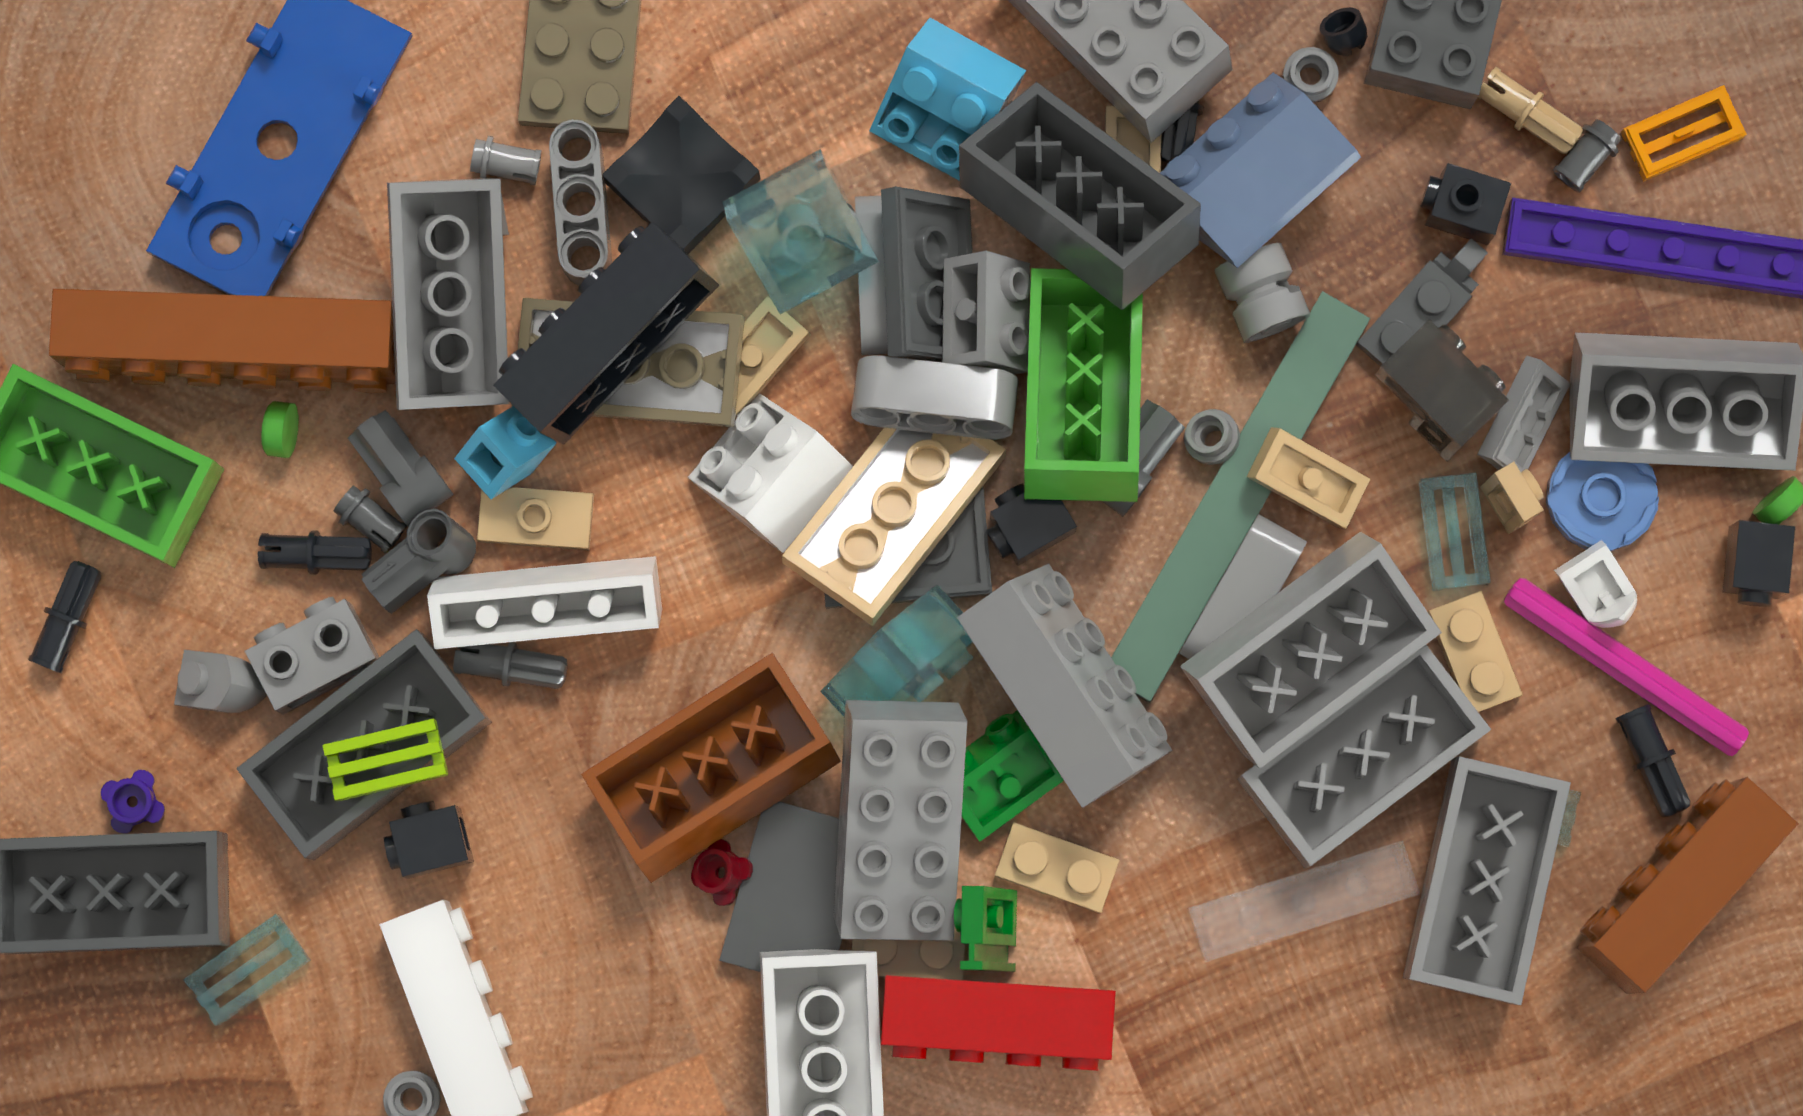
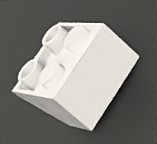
[688,393,853,553]

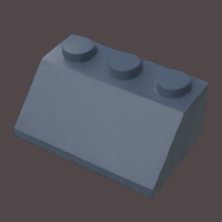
[1160,72,1361,268]

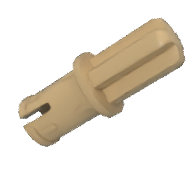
[1478,67,1583,154]

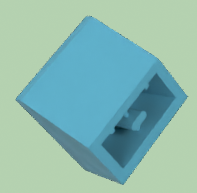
[869,18,1026,181]

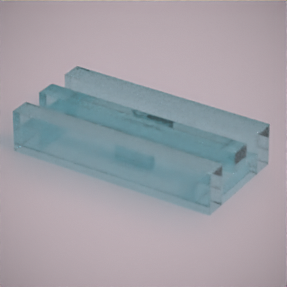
[1418,473,1491,591]
[183,914,311,1026]

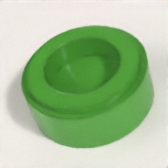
[261,401,299,458]
[1752,476,1803,525]

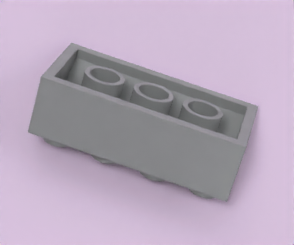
[387,178,509,410]
[1569,332,1803,471]

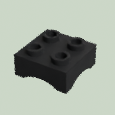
[602,96,761,254]

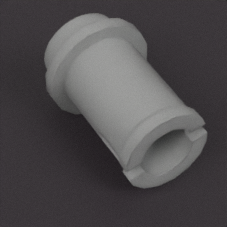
[470,136,542,185]

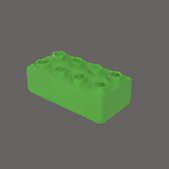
[1024,268,1143,502]
[0,364,224,568]

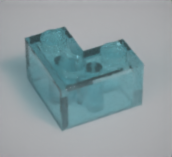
[820,585,974,718]

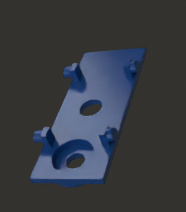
[146,0,412,296]

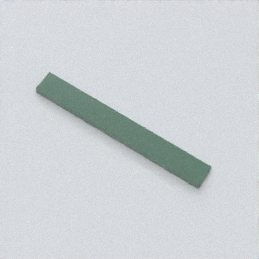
[1111,291,1371,703]

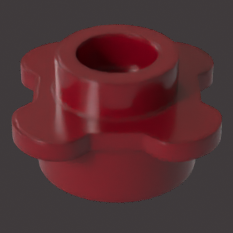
[691,839,753,906]

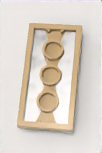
[782,428,1006,626]

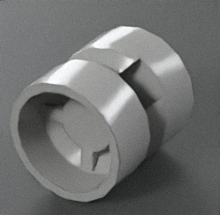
[1214,243,1311,343]

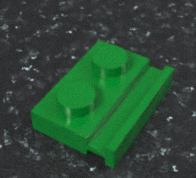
[954,886,1017,972]

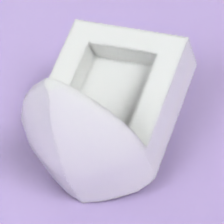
[1554,540,1637,628]

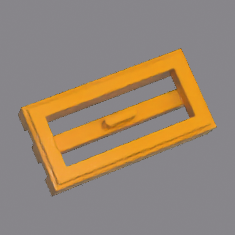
[1620,85,1747,182]

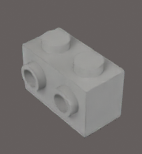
[942,250,1031,375]
[245,597,379,715]

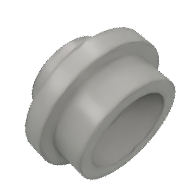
[1283,47,1339,103]
[1184,409,1240,465]
[383,1071,441,1116]

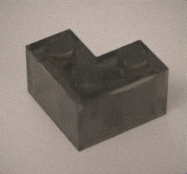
[1375,319,1509,462]

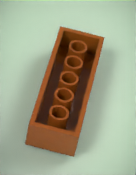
[49,289,396,393]

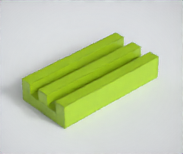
[322,718,449,801]

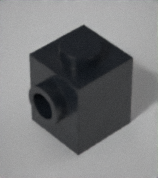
[1420,163,1511,245]
[986,483,1077,566]
[1722,520,1795,607]
[384,801,474,879]

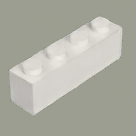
[427,556,662,649]
[379,900,533,1116]

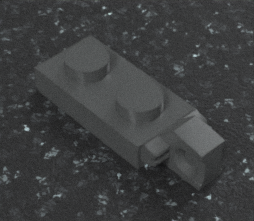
[1356,238,1488,381]

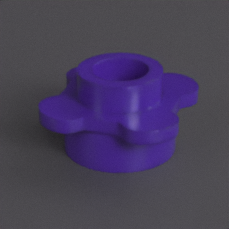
[101,770,165,834]

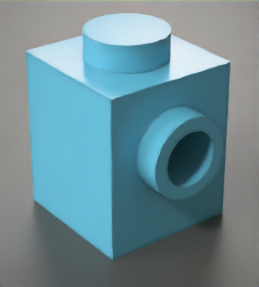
[454,406,557,499]

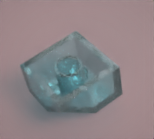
[722,149,879,314]

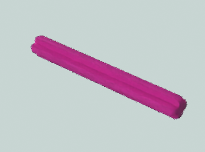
[1504,578,1749,756]

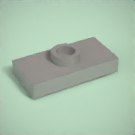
[1478,356,1570,472]

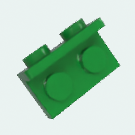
[961,710,1064,842]

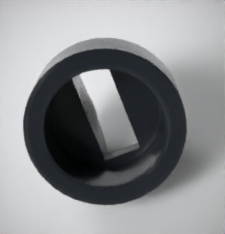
[1319,7,1368,57]

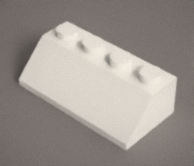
[760,949,884,1116]

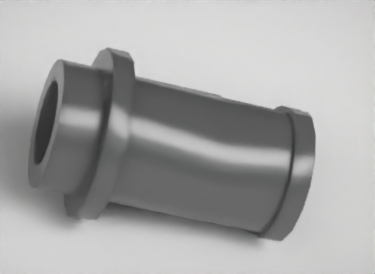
[1553,119,1622,192]
[333,486,407,554]

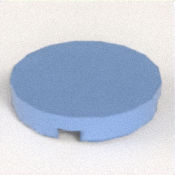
[1546,452,1659,551]

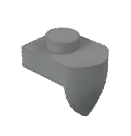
[174,650,267,713]

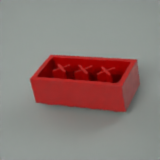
[881,975,1116,1071]

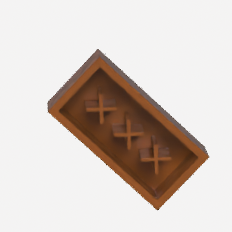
[581,652,841,883]
[1577,777,1799,994]

